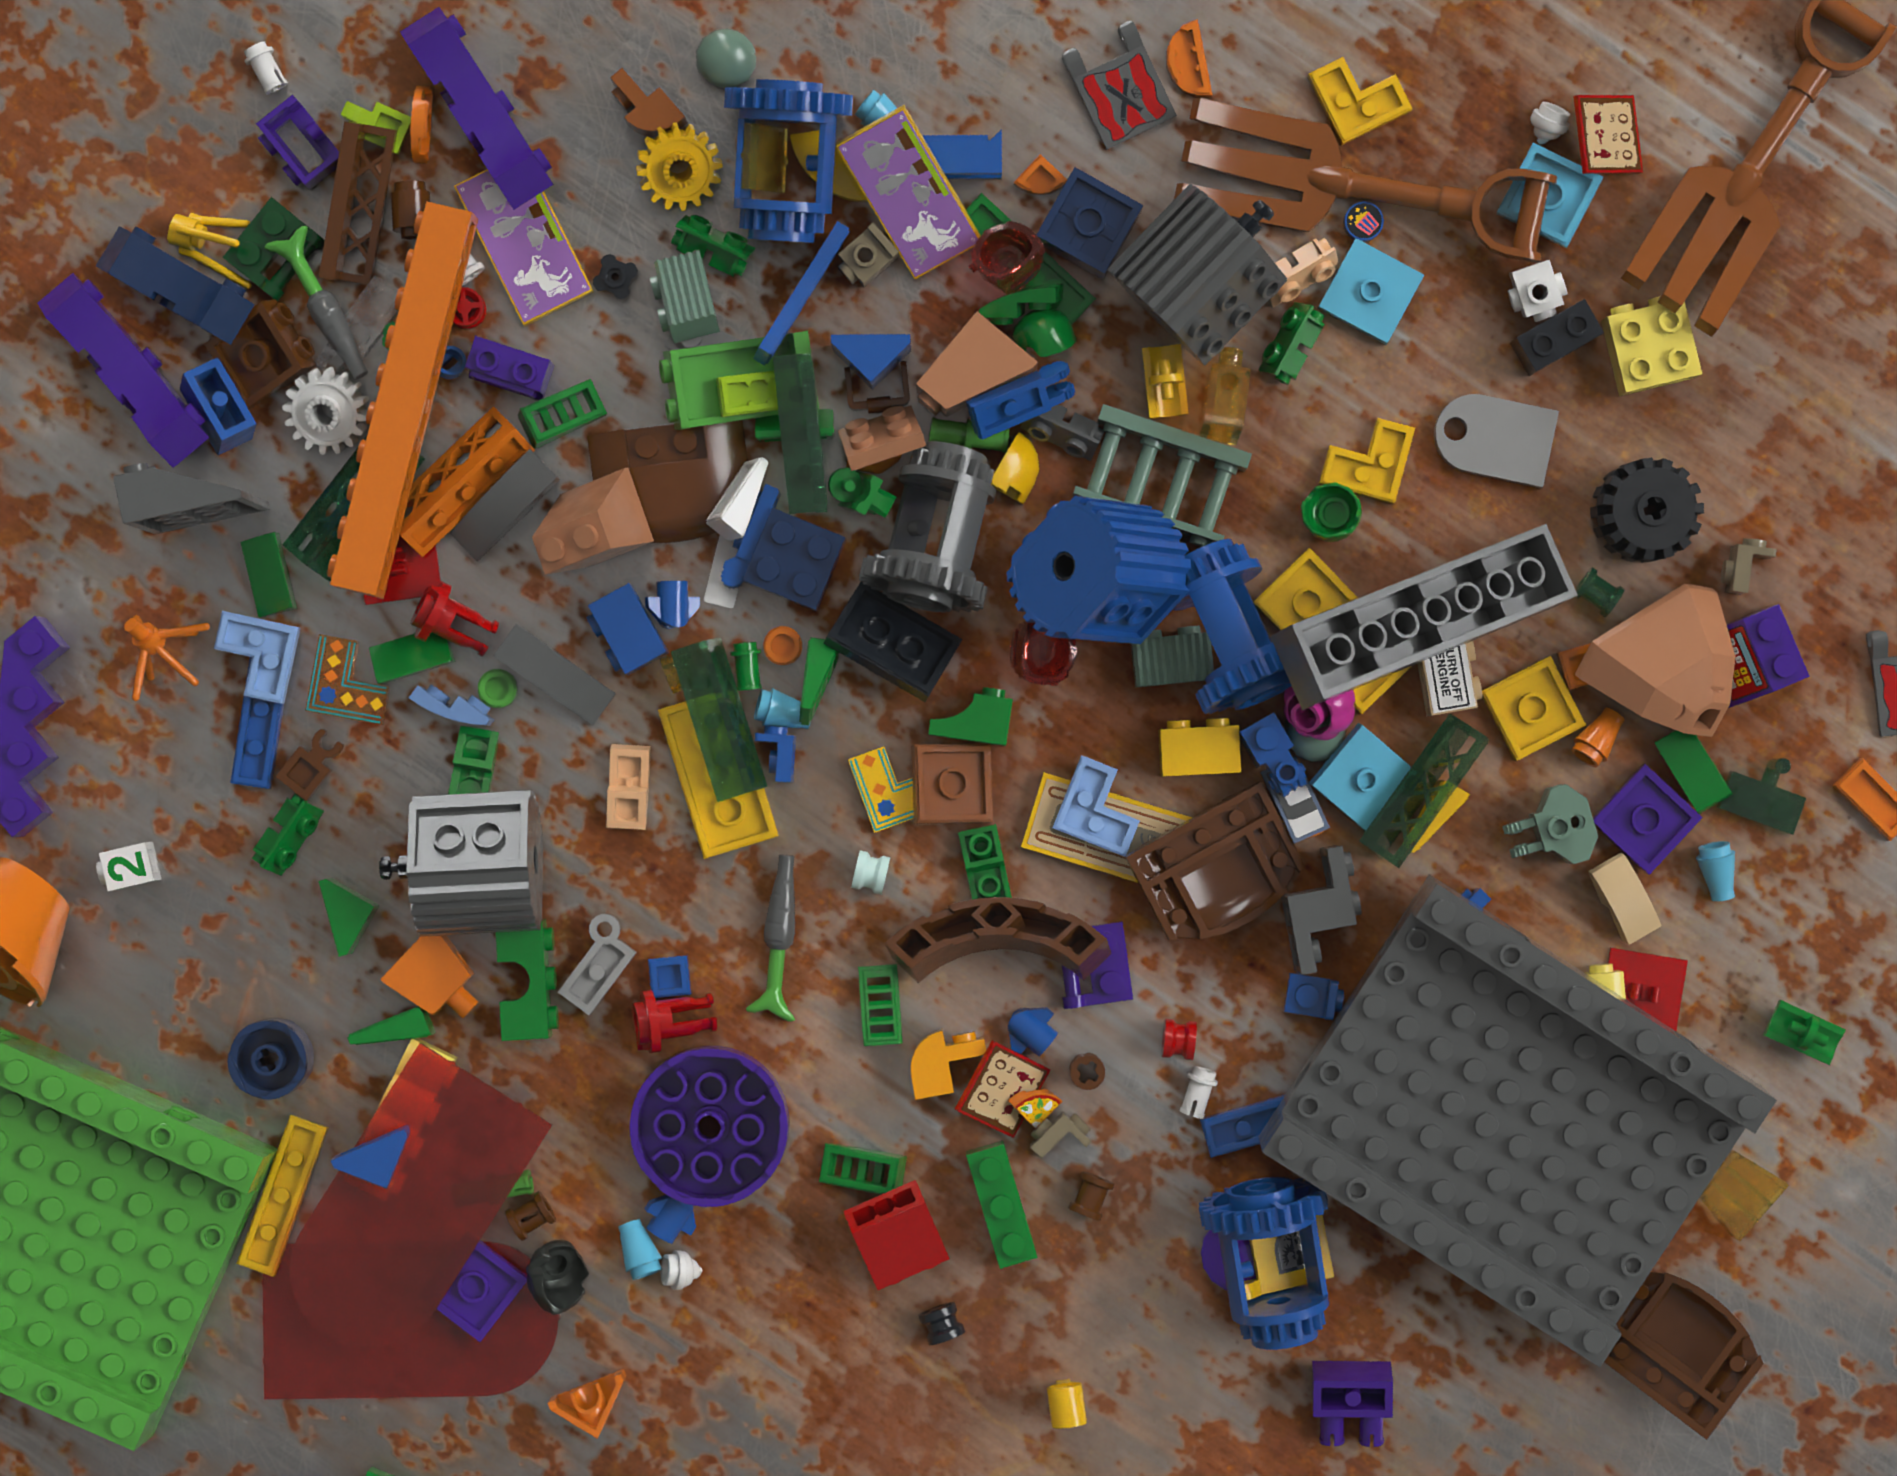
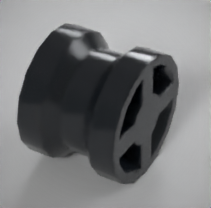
[918,1302,965,1345]

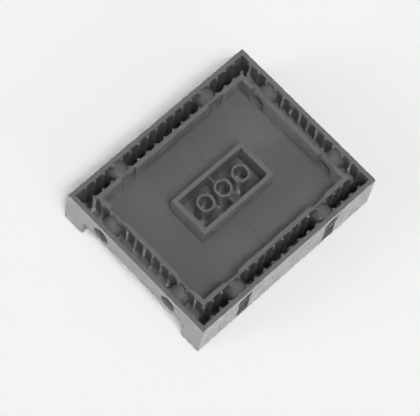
[1259,874,1777,1367]

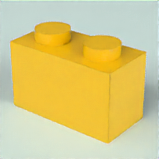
[1158,718,1241,777]

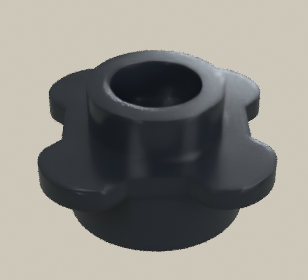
[593,254,638,299]

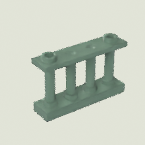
[1072,404,1252,547]

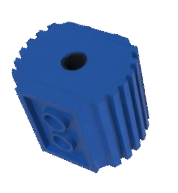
[1006,496,1191,644]

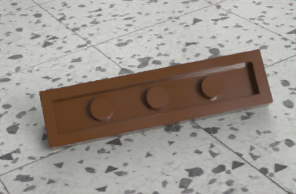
[319,121,398,285]

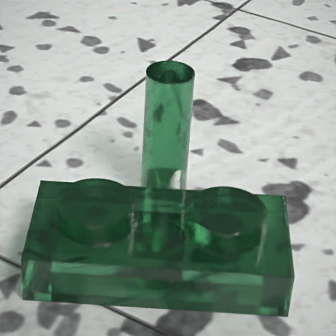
[1717,758,1806,835]

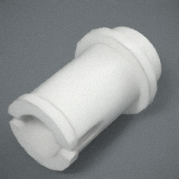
[244,41,288,95]
[1179,1066,1218,1119]

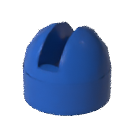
[440,346,466,380]

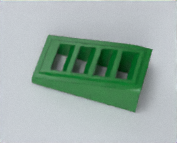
[518,379,607,449]
[799,637,839,725]
[858,964,903,1046]
[347,1006,436,1045]
[819,1143,907,1194]

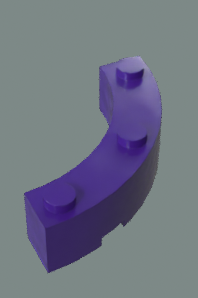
[400,7,554,210]
[37,273,209,468]

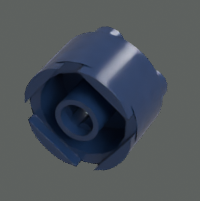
[227,1018,314,1100]

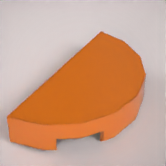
[1166,19,1213,98]
[410,85,434,164]

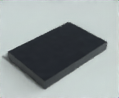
[823,581,962,702]

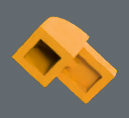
[911,1028,986,1100]

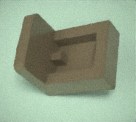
[1721,538,1777,595]
[1030,1112,1092,1159]

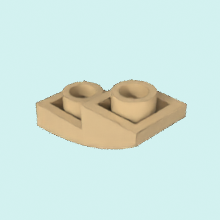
[1588,853,1662,945]

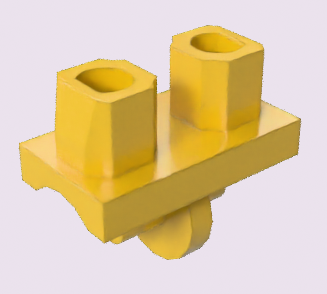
[1141,344,1189,419]

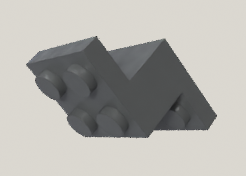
[1281,845,1362,975]

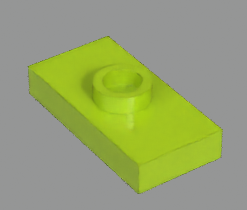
[716,368,800,417]

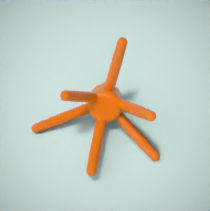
[124,615,210,701]

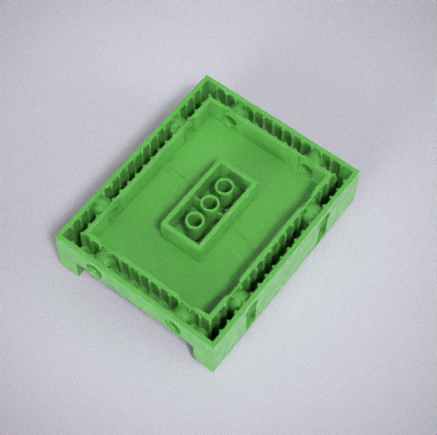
[0,1026,278,1451]

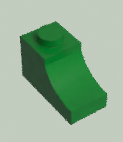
[928,687,1013,746]

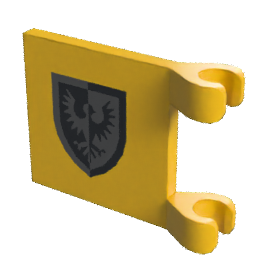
[1244,1215,1334,1300]

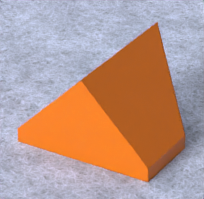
[547,1368,627,1439]

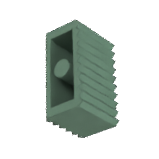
[650,250,720,343]
[1130,625,1214,688]

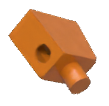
[380,935,479,1019]

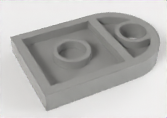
[1434,394,1559,489]

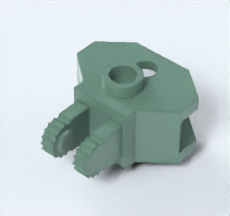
[1502,784,1598,864]

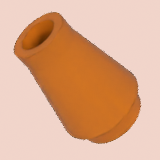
[1571,707,1625,768]

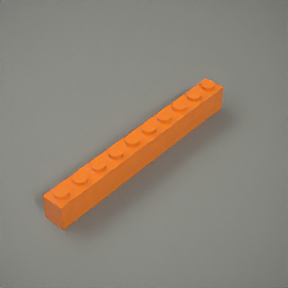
[327,201,479,599]

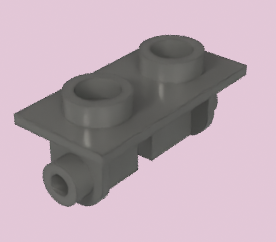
[1020,405,1104,461]

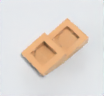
[606,744,651,830]

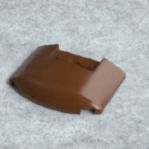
[587,420,748,543]
[1125,782,1304,941]
[1604,1272,1764,1440]

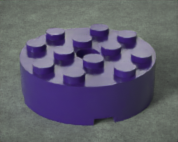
[630,1046,790,1207]

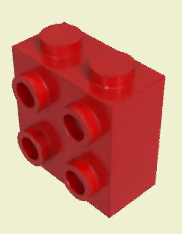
[843,1180,950,1290]

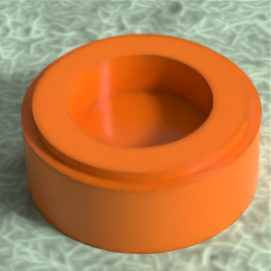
[763,626,803,666]

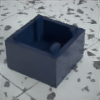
[1035,167,1143,280]

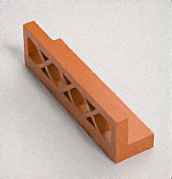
[400,406,535,557]

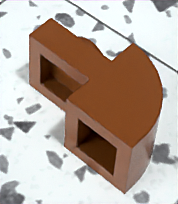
[610,68,688,137]

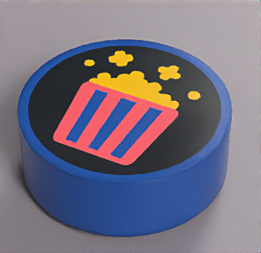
[1343,201,1384,242]

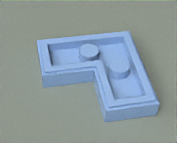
[214,611,301,704]
[1052,755,1140,857]

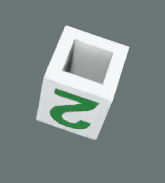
[96,842,162,891]

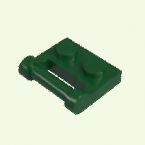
[222,197,325,302]

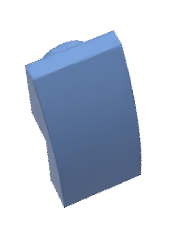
[409,684,495,726]

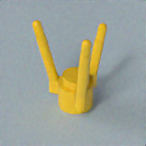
[167,213,252,289]

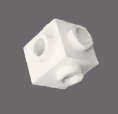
[1508,260,1568,322]

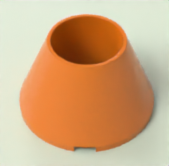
[0,857,70,1007]

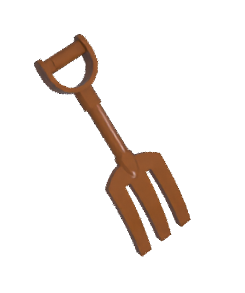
[1620,0,1896,337]
[1174,98,1557,263]

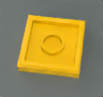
[1482,656,1586,761]

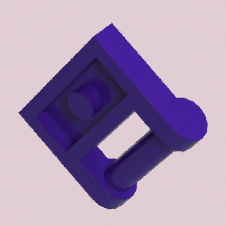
[1061,921,1133,1009]

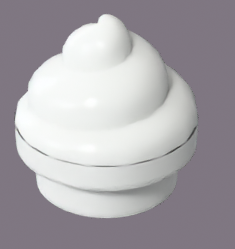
[1530,101,1570,144]
[660,1250,703,1290]

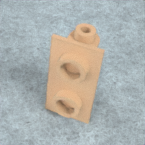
[1270,238,1340,307]

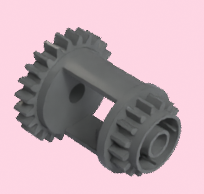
[859,441,996,613]

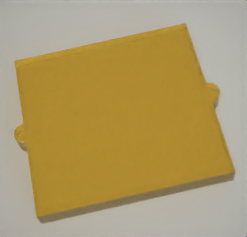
[741,123,788,193]

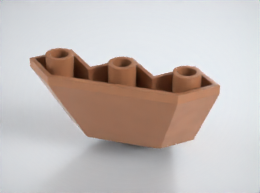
[1575,584,1736,737]

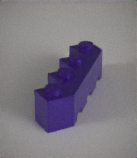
[0,616,70,837]

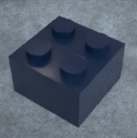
[743,508,846,612]

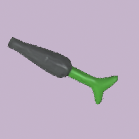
[265,226,368,380]
[746,854,795,1022]

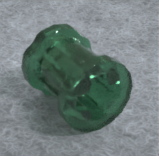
[1575,567,1625,617]

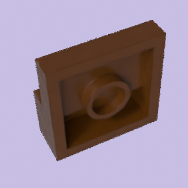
[204,299,317,409]

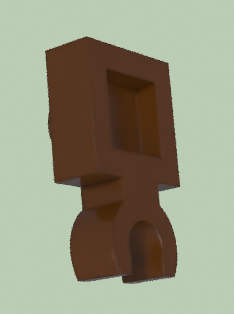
[275,729,344,801]

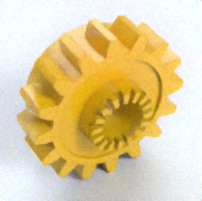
[636,122,723,211]

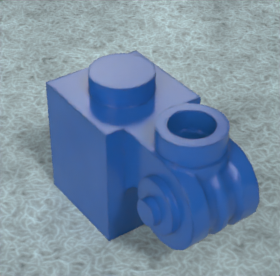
[1239,712,1307,798]

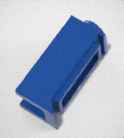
[922,129,1002,180]

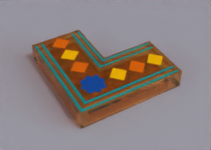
[305,634,391,725]

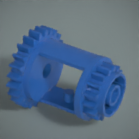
[724,79,853,243]
[1173,539,1292,714]
[1199,1177,1329,1350]

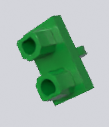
[828,468,896,518]
[1763,1000,1846,1065]

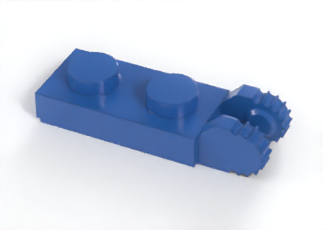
[966,361,1076,440]
[720,484,781,589]

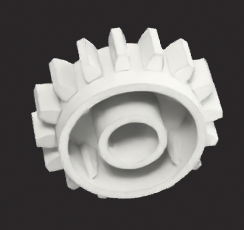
[282,367,369,455]

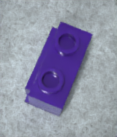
[256,94,339,190]
[465,336,555,401]

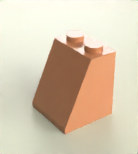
[916,311,1038,417]
[532,468,654,575]

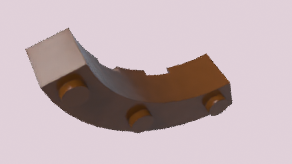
[885,897,1112,983]

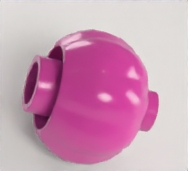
[1283,686,1355,741]

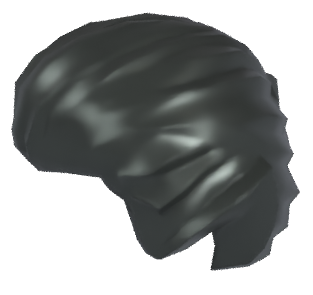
[526,1239,589,1315]

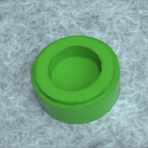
[478,669,518,708]

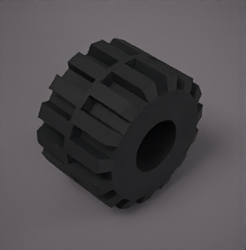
[1590,457,1704,563]

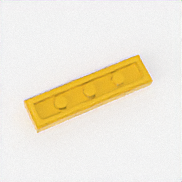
[236,1115,329,1277]

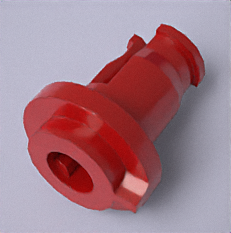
[410,581,499,657]
[632,990,717,1054]

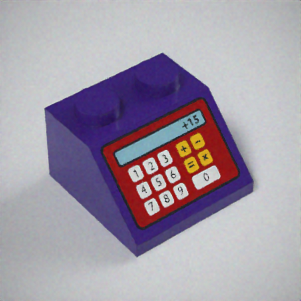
[1726,604,1810,708]

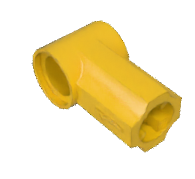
[1047,1379,1087,1429]

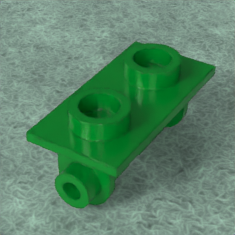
[671,215,756,277]
[1258,302,1325,385]
[252,793,324,876]

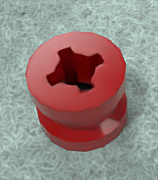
[453,287,487,330]
[1161,1019,1197,1060]

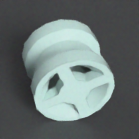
[851,850,891,895]

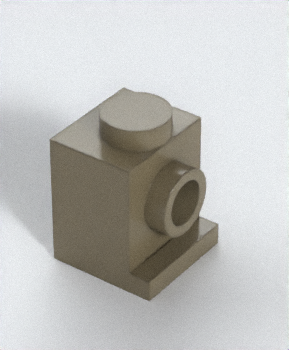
[837,222,899,287]

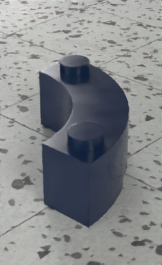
[96,226,255,345]

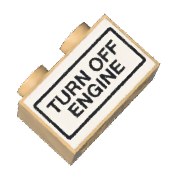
[1417,641,1482,717]

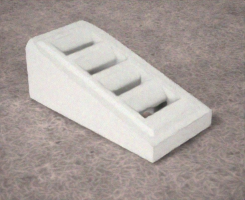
[706,457,768,541]

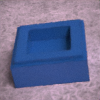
[648,955,692,998]

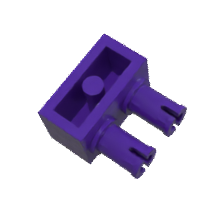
[1312,1361,1393,1447]

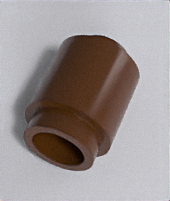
[391,180,430,240]

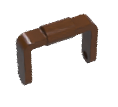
[844,361,910,414]

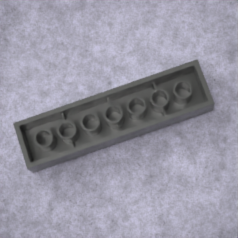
[1270,524,1578,710]

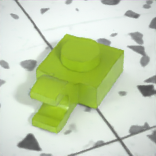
[341,101,411,155]

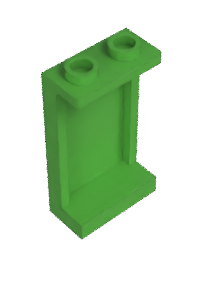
[659,331,819,430]

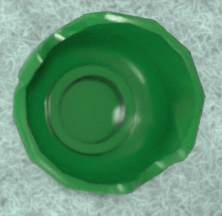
[1012,308,1077,357]
[1301,482,1362,542]

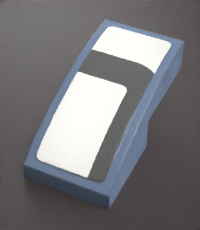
[1260,756,1330,844]

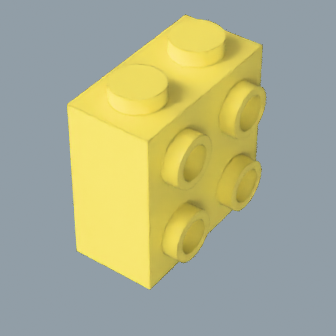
[1601,296,1702,396]

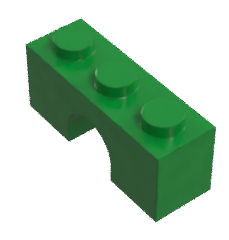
[496,919,559,1041]
[966,1140,1038,1269]

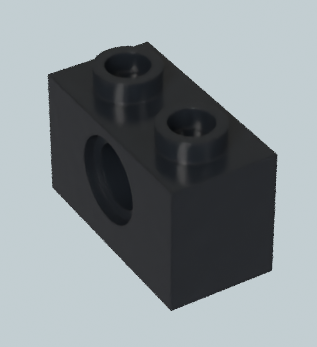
[1510,299,1604,376]

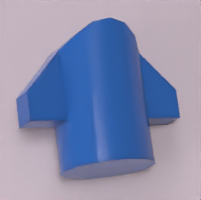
[645,581,700,629]
[1008,1007,1058,1057]
[644,1195,696,1244]

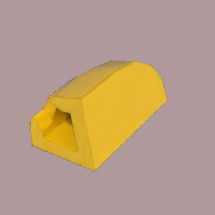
[991,432,1039,504]

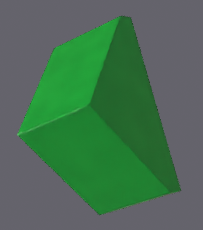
[319,878,380,957]

